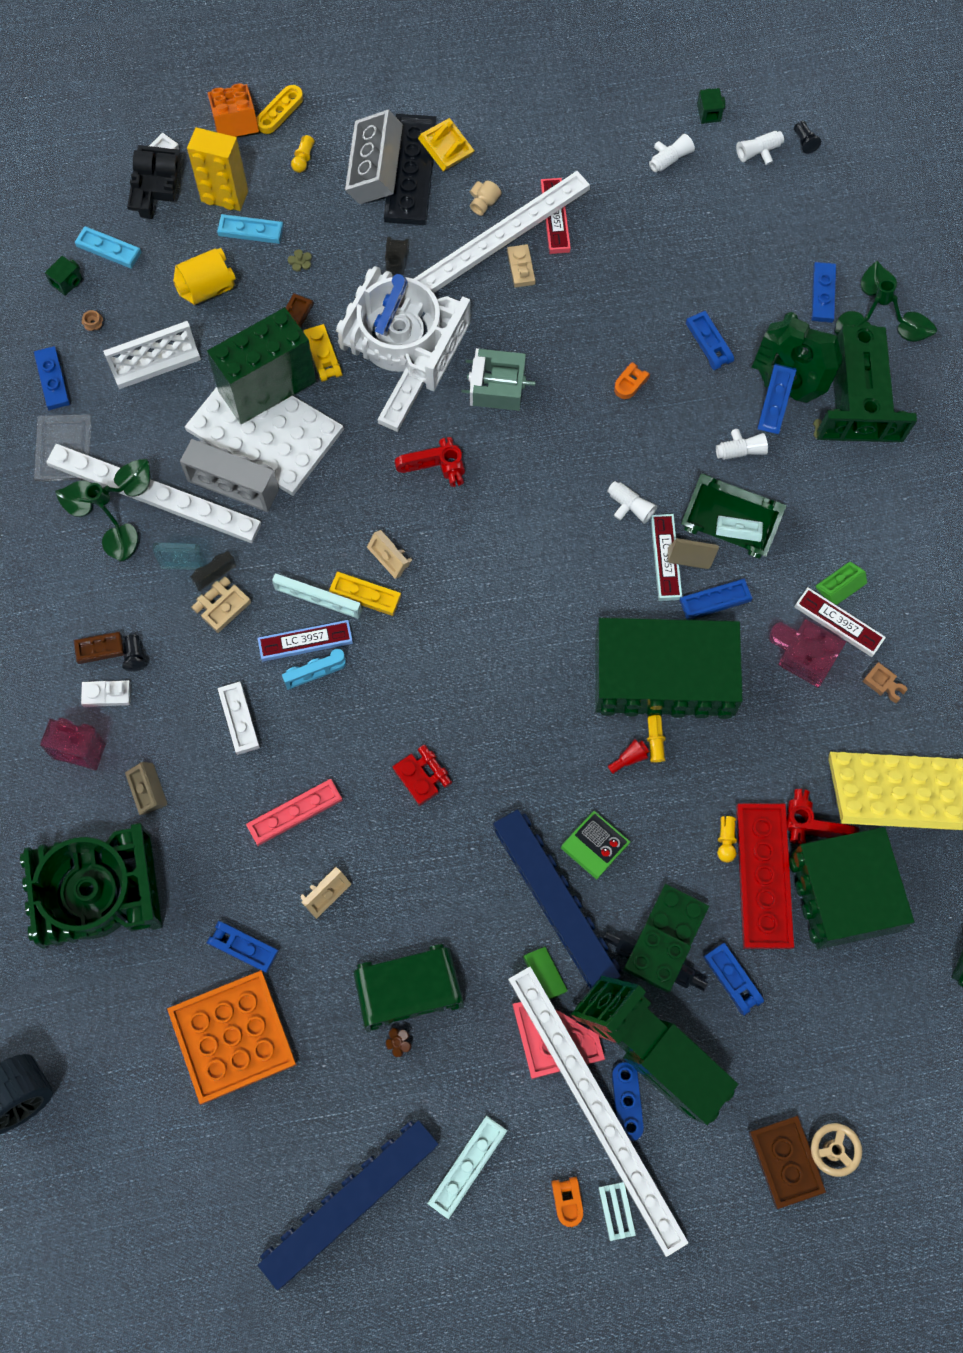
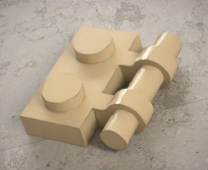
[191,576,251,633]

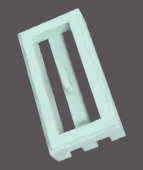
[716,516,763,542]
[598,1182,636,1241]

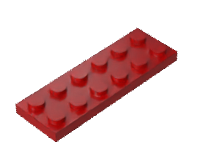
[736,804,794,949]

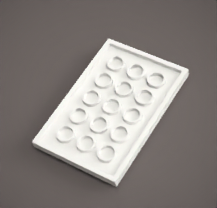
[185,387,344,496]

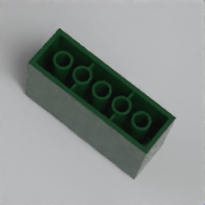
[595,618,742,719]

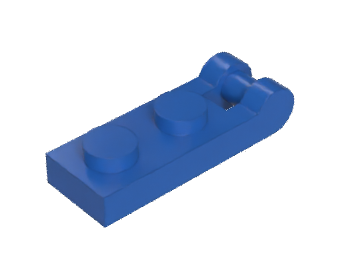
[374,274,408,336]
[686,311,734,370]
[206,921,279,974]
[703,943,764,1016]

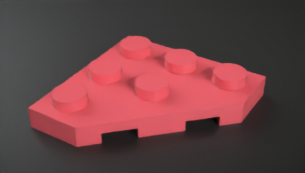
[513,1002,605,1079]

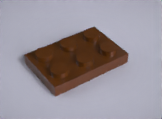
[748,1116,826,1209]

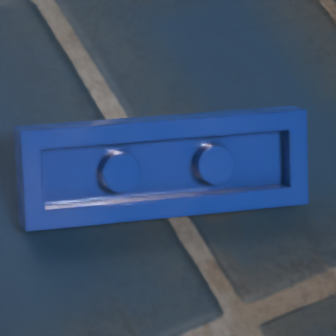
[757,364,796,434]

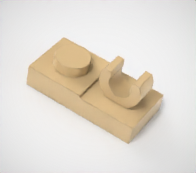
[507,244,535,288]
[367,530,412,579]
[300,867,351,919]

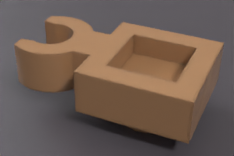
[862,662,908,703]

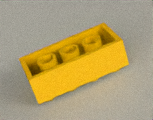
[187,127,248,211]

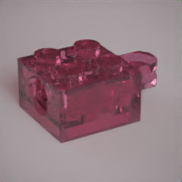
[769,619,846,688]
[40,718,106,770]

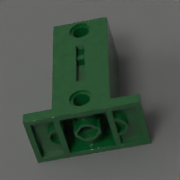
[817,325,917,442]

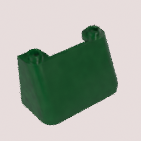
[681,473,787,559]
[353,944,464,1032]

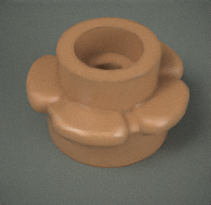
[82,310,103,331]

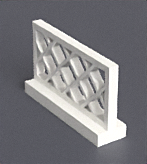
[103,321,201,389]

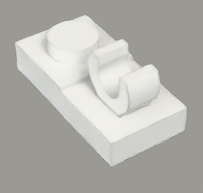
[81,680,131,707]

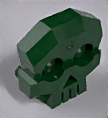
[751,312,842,403]

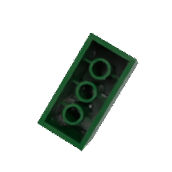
[207,307,316,424]
[789,827,915,950]

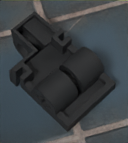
[127,145,181,219]

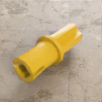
[647,715,666,763]

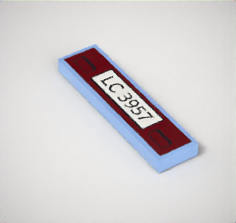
[258,620,353,662]

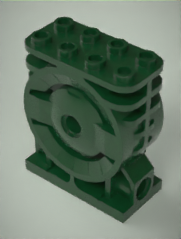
[20,823,163,949]

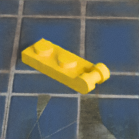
[303,324,342,382]

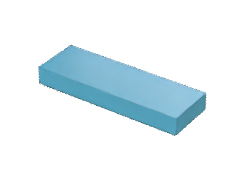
[217,214,284,244]
[75,226,142,269]

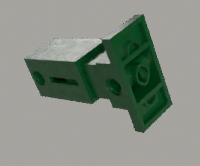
[571,976,739,1126]

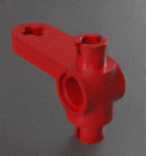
[394,437,465,487]
[786,789,860,844]

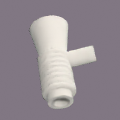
[736,131,784,165]
[649,134,695,172]
[716,429,768,460]
[608,481,657,524]

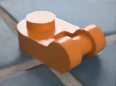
[614,362,650,399]
[551,1176,583,1227]

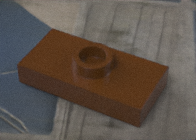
[286,293,313,328]
[74,631,124,664]

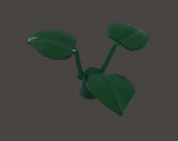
[835,261,937,342]
[55,459,150,562]

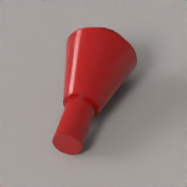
[607,739,650,774]

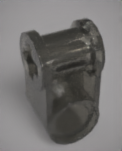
[385,237,409,277]

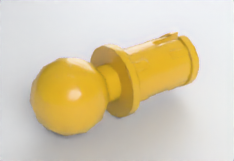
[291,135,315,173]
[717,816,737,863]

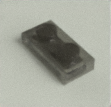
[190,551,236,591]

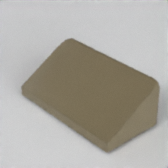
[668,538,719,569]
[125,762,167,815]

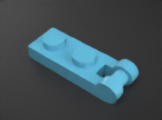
[282,649,346,690]

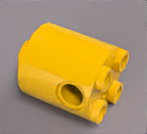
[173,248,236,305]

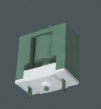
[461,348,535,411]

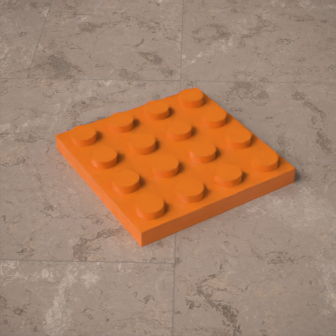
[167,970,296,1105]

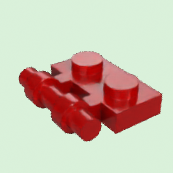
[392,745,452,806]

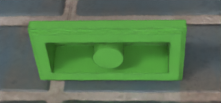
[816,562,867,605]
[523,947,568,1000]

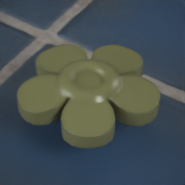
[288,249,312,272]

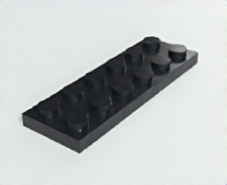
[384,114,437,225]

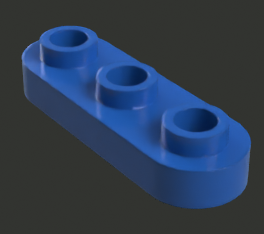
[612,1062,644,1141]

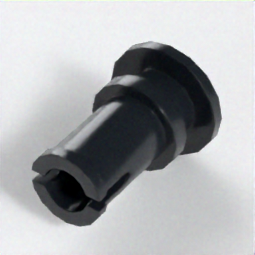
[794,121,822,154]
[122,634,146,672]

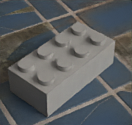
[345,109,403,204]
[180,439,279,512]

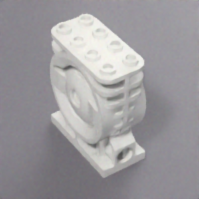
[336,266,470,391]

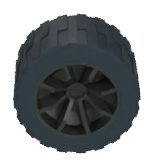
[0,1054,54,1134]

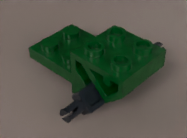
[603,884,709,993]

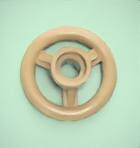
[811,1123,862,1177]

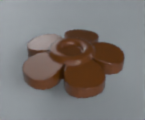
[386,1028,412,1057]

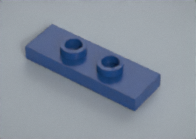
[811,262,836,323]
[34,346,70,410]
[679,578,753,620]

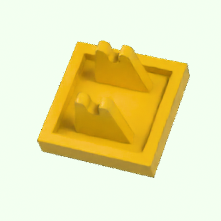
[418,118,475,171]

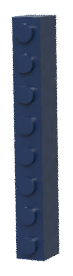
[493,809,621,990]
[257,1120,439,1291]

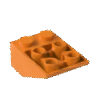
[208,84,259,137]

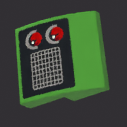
[561,811,630,880]

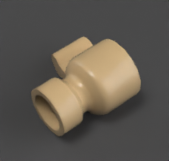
[470,181,502,216]

